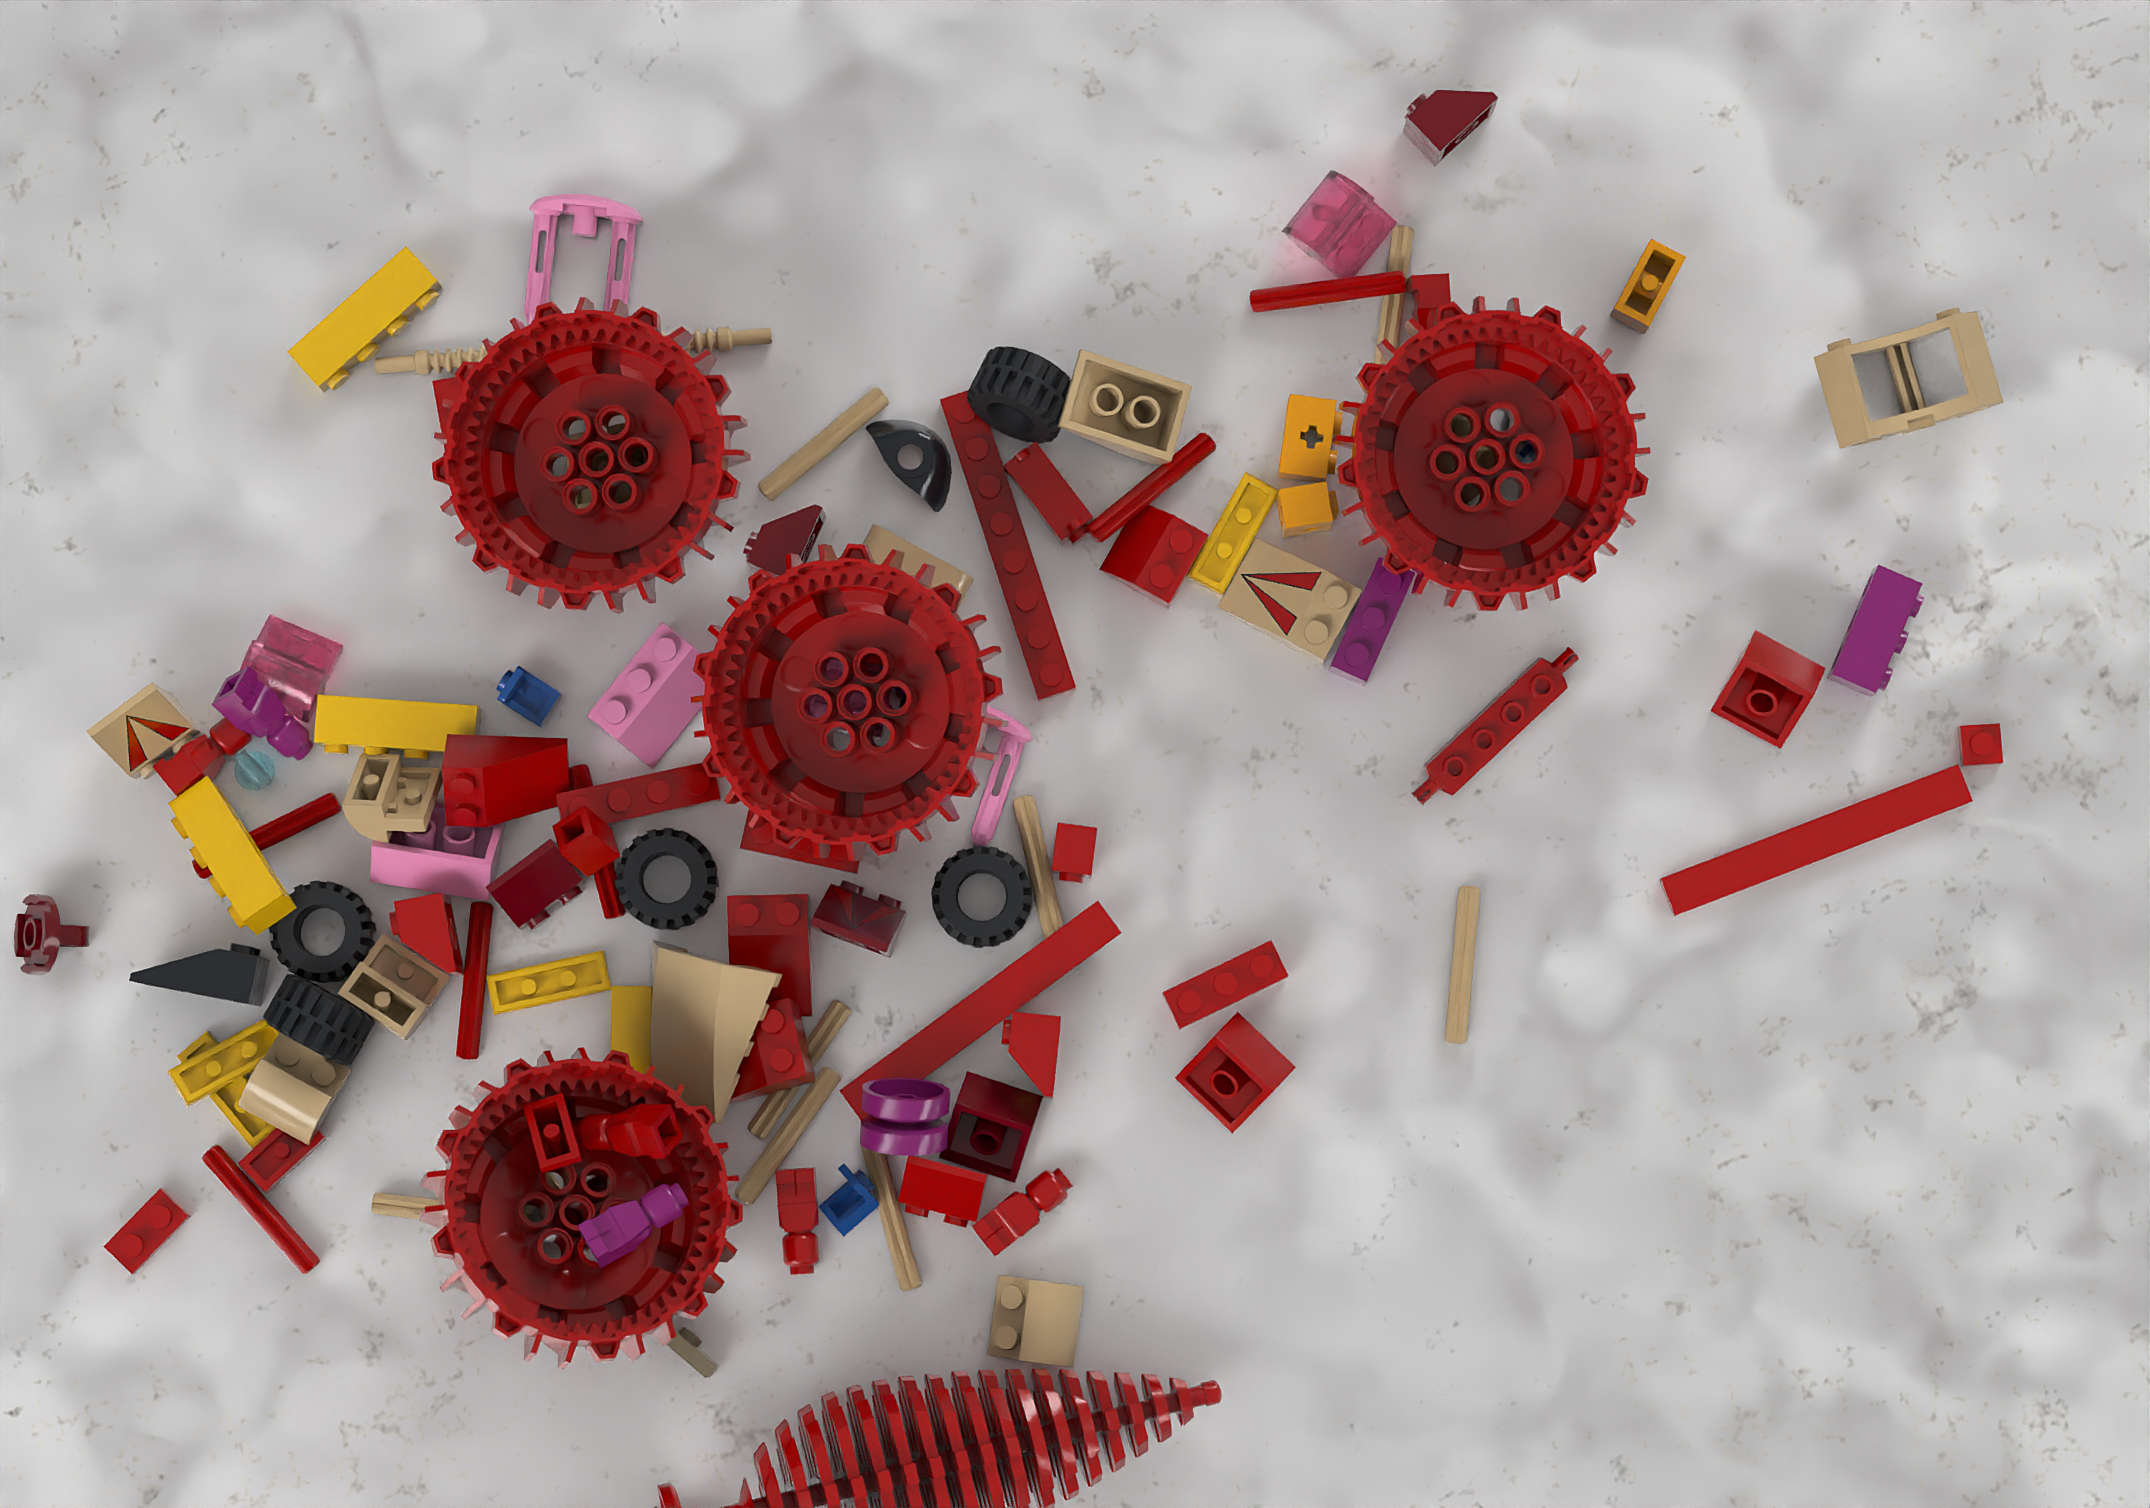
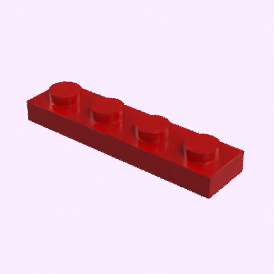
[555,763,721,825]

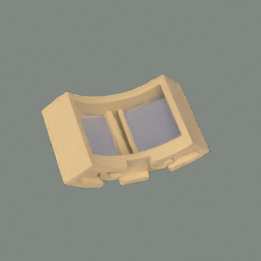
[1813,307,2004,449]

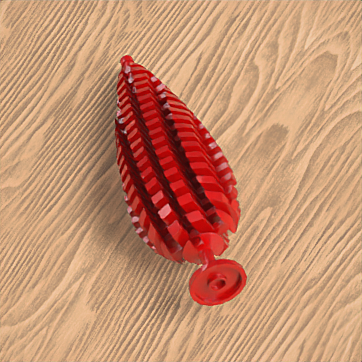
[657,1369,1222,1508]

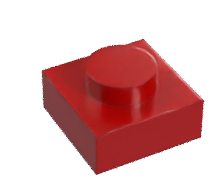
[1958,723,2003,767]

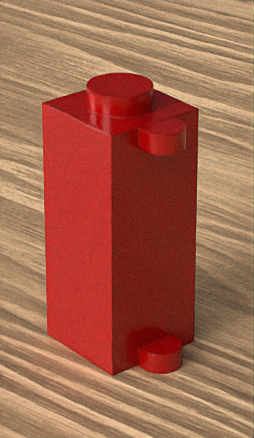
[1004,441,1093,546]

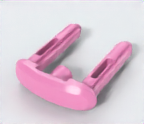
[524,194,643,325]
[971,706,1033,847]

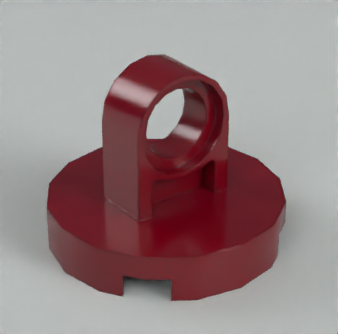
[14,894,90,975]

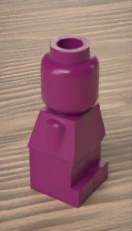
[211,666,314,761]
[577,1183,689,1268]

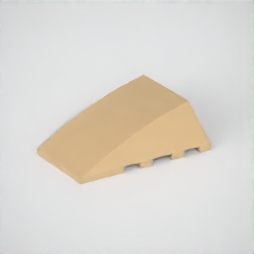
[651,940,783,1124]

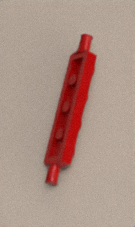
[1411,647,1579,806]

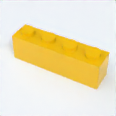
[287,246,442,393]
[314,694,482,760]
[168,776,297,936]

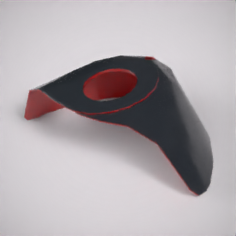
[865,420,952,512]

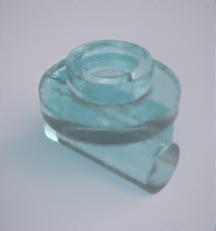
[233,749,275,791]

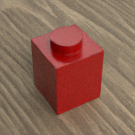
[552,805,620,877]
[1051,823,1097,884]

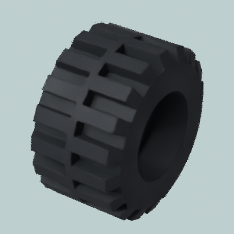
[967,346,1071,444]
[615,828,719,930]
[931,845,1032,948]
[269,880,376,983]
[263,974,375,1065]

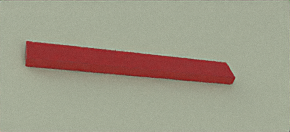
[1659,764,1973,916]
[839,901,1122,1120]

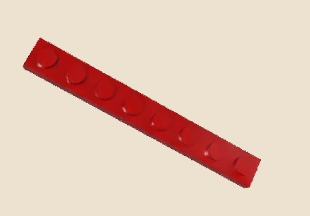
[940,390,1076,701]

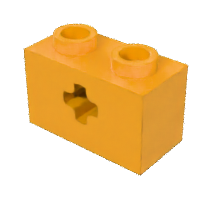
[1610,239,1686,334]
[1277,394,1343,483]
[1276,482,1339,538]

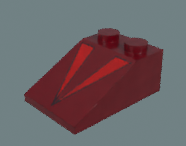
[810,880,907,958]

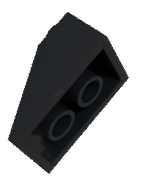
[129,943,270,1007]

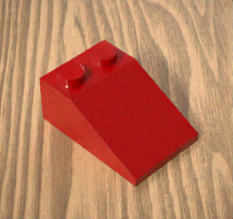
[442,734,571,827]
[727,894,812,1017]
[729,998,816,1104]

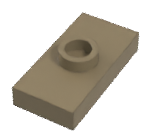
[667,1326,720,1378]

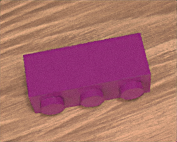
[1328,557,1415,686]
[1827,565,1924,697]

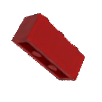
[1162,940,1289,1030]

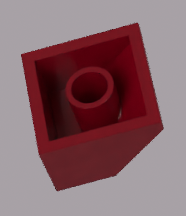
[1403,90,1498,166]
[743,504,826,576]
[485,839,586,931]
[939,1071,1043,1183]

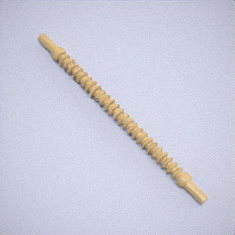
[375,327,772,375]

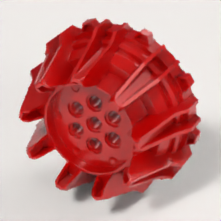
[1332,296,1651,611]
[432,297,751,614]
[690,543,1009,861]
[419,1047,743,1369]

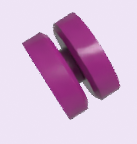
[860,1078,950,1156]

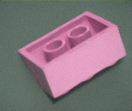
[586,622,705,769]
[370,802,506,901]

